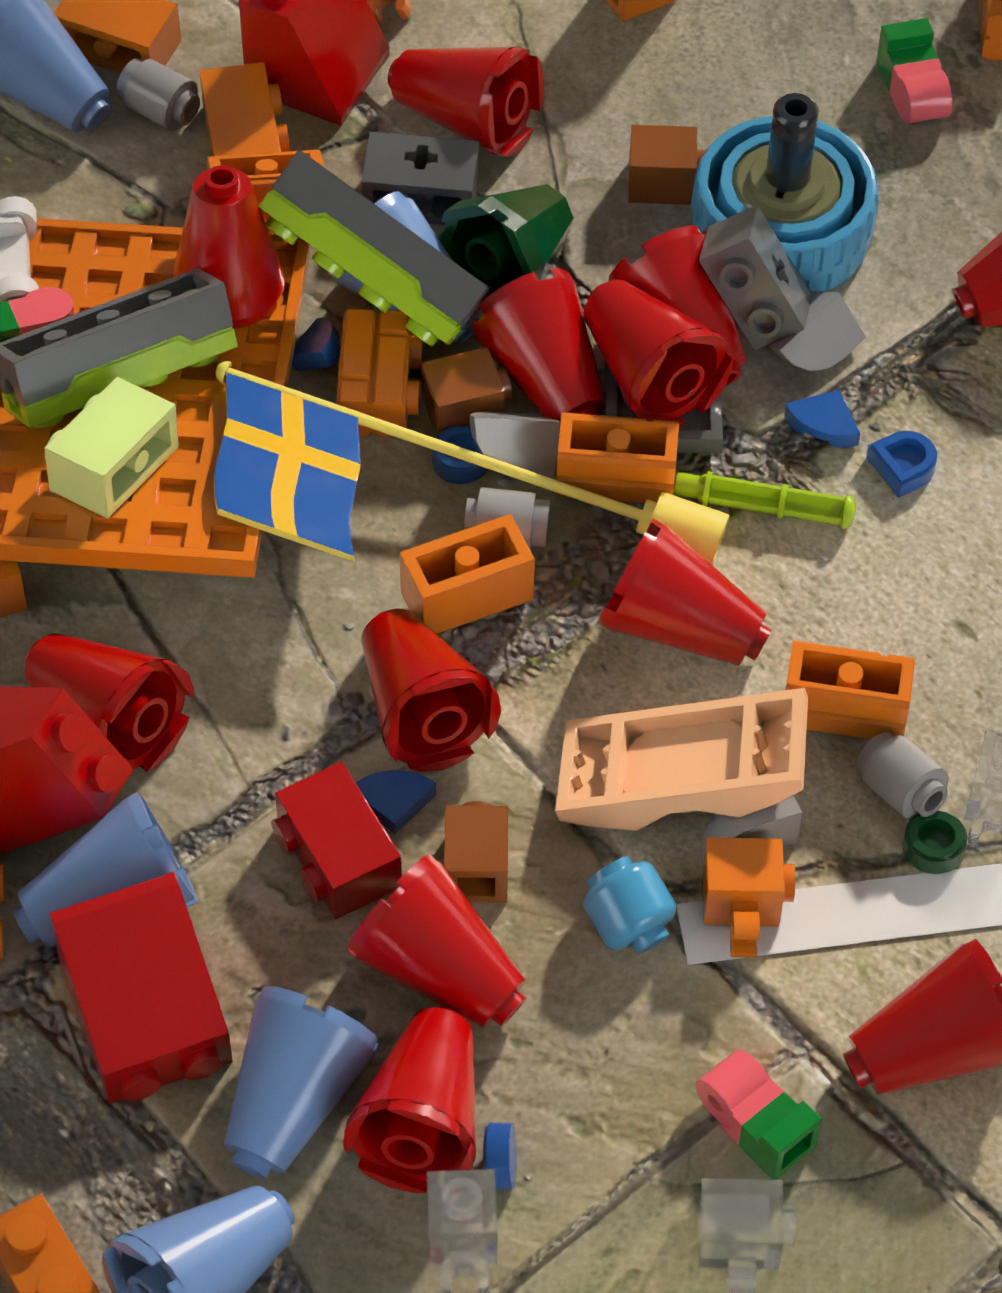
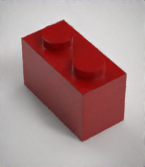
[271,761,402,919]

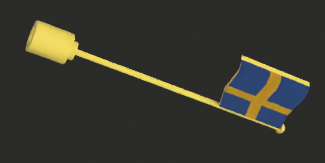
[214,361,730,565]

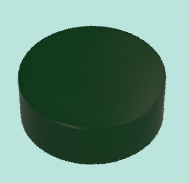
[903,811,967,874]

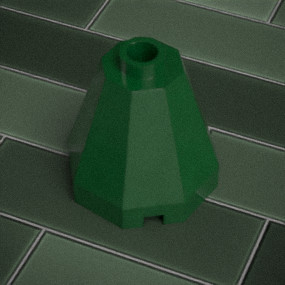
[437,184,574,303]

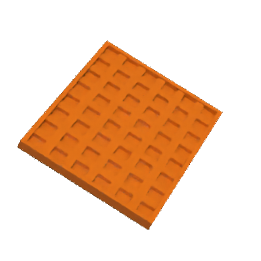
[0,218,311,578]

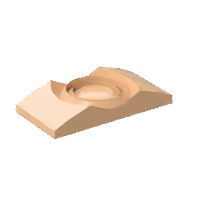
[555,688,808,831]

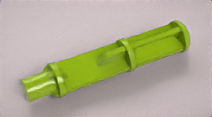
[674,471,856,529]

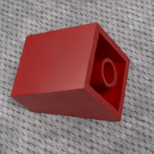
[239,0,390,126]
[0,686,133,855]
[49,872,233,1104]

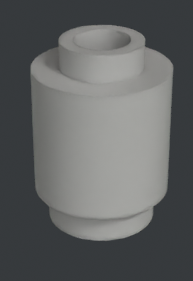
[116,58,200,131]
[464,487,551,551]
[857,732,949,820]

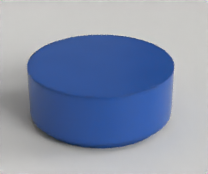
[432,426,488,484]
[483,1122,517,1190]

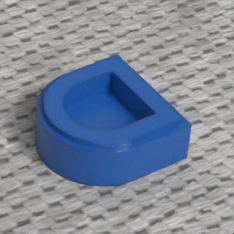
[866,431,937,498]

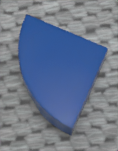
[292,318,341,371]
[784,390,860,448]
[356,770,436,834]

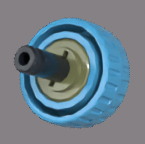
[691,93,879,292]

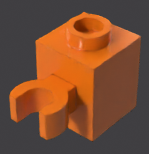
[702,837,795,958]

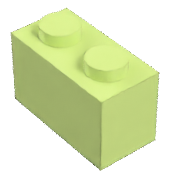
[44,377,179,519]

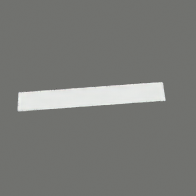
[676,863,1002,965]

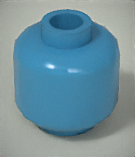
[582,856,677,955]

